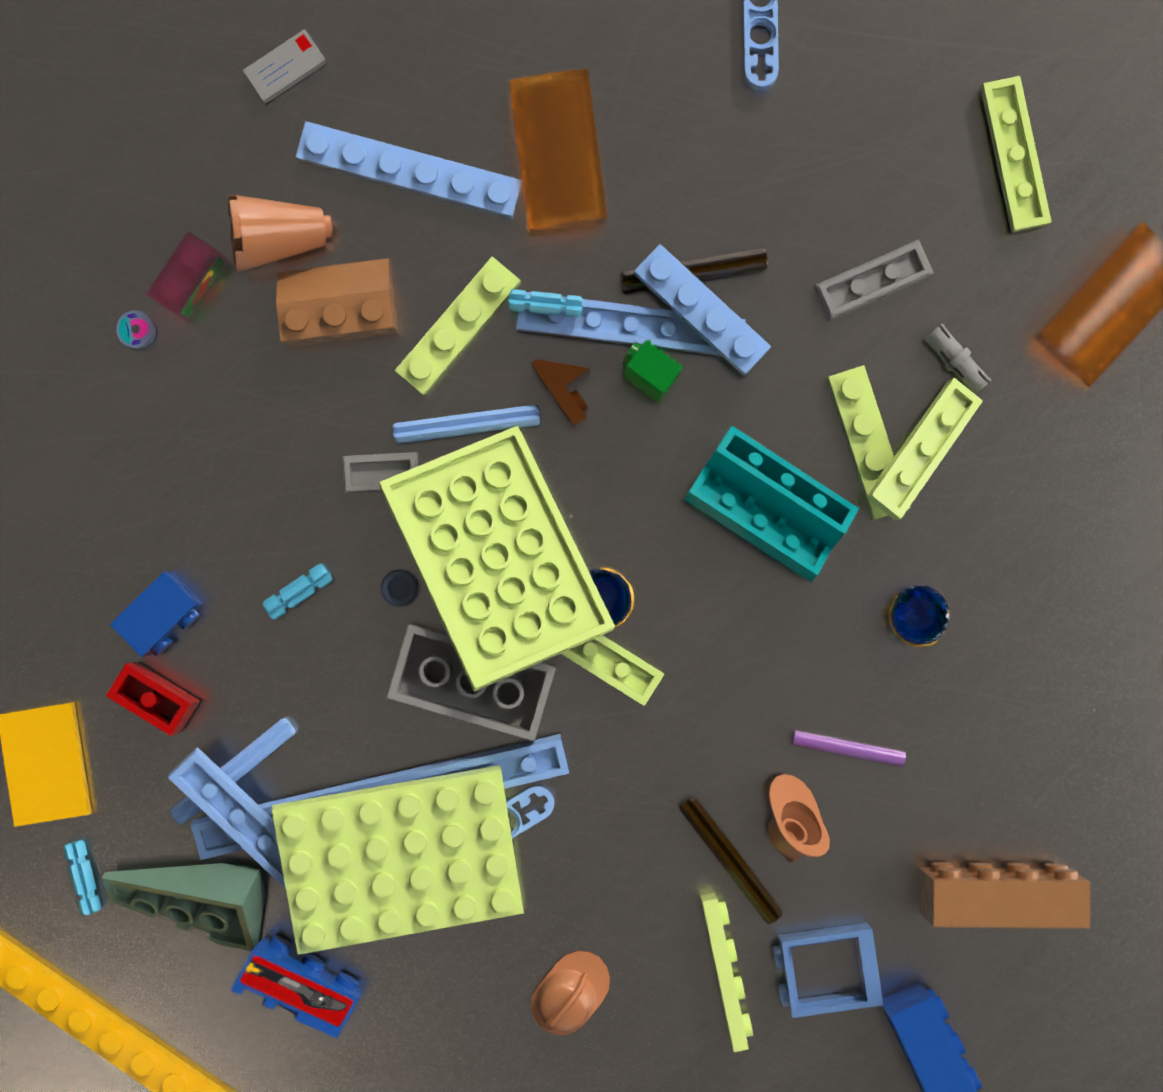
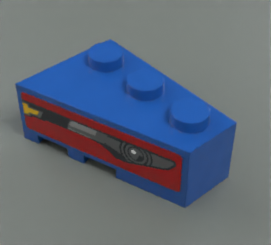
[230,935,364,1039]

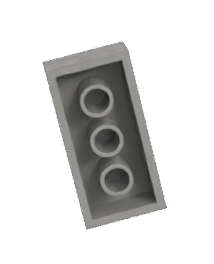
[387,623,557,741]

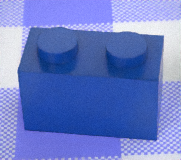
[110,571,204,657]

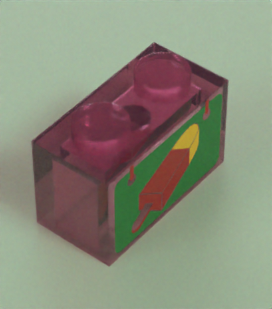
[146,231,228,321]

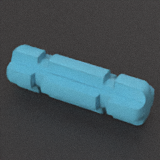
[508,289,583,318]
[263,564,332,620]
[63,840,101,915]

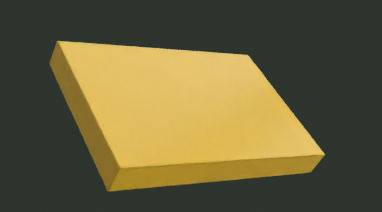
[0,702,92,827]

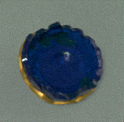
[589,568,634,627]
[888,585,950,647]

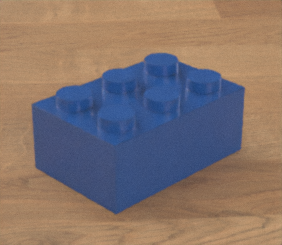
[881,980,983,1092]

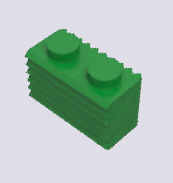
[622,340,682,403]

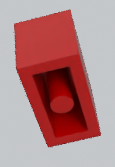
[106,662,200,736]

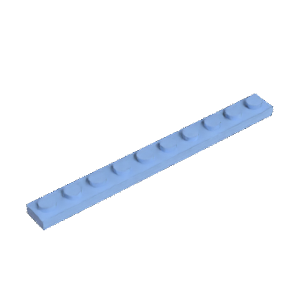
[190,734,569,860]

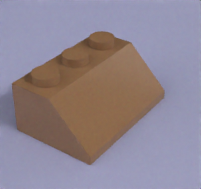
[276,258,399,347]

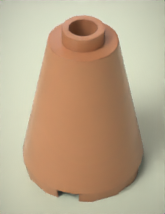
[228,195,332,272]

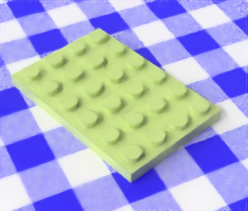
[379,425,615,691]
[272,765,524,955]

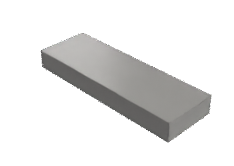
[814,239,934,321]

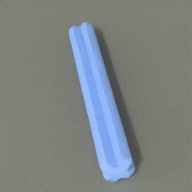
[392,405,541,444]
[170,718,296,825]

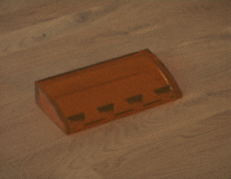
[509,69,608,231]
[1034,222,1163,387]

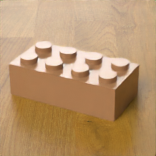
[920,862,1090,928]

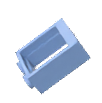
[773,922,883,1018]

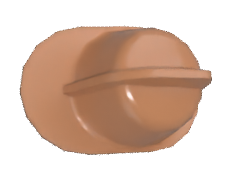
[768,774,830,862]
[531,951,610,1035]

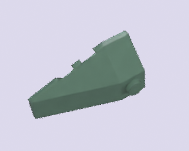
[102,863,266,951]

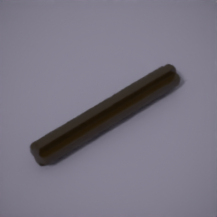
[620,249,768,293]
[679,796,783,925]

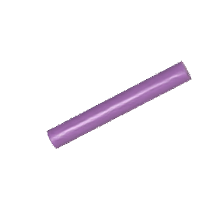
[792,731,906,767]

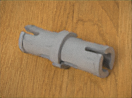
[924,323,991,394]

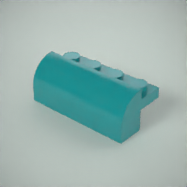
[684,426,859,583]

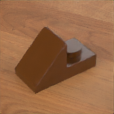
[531,359,590,429]

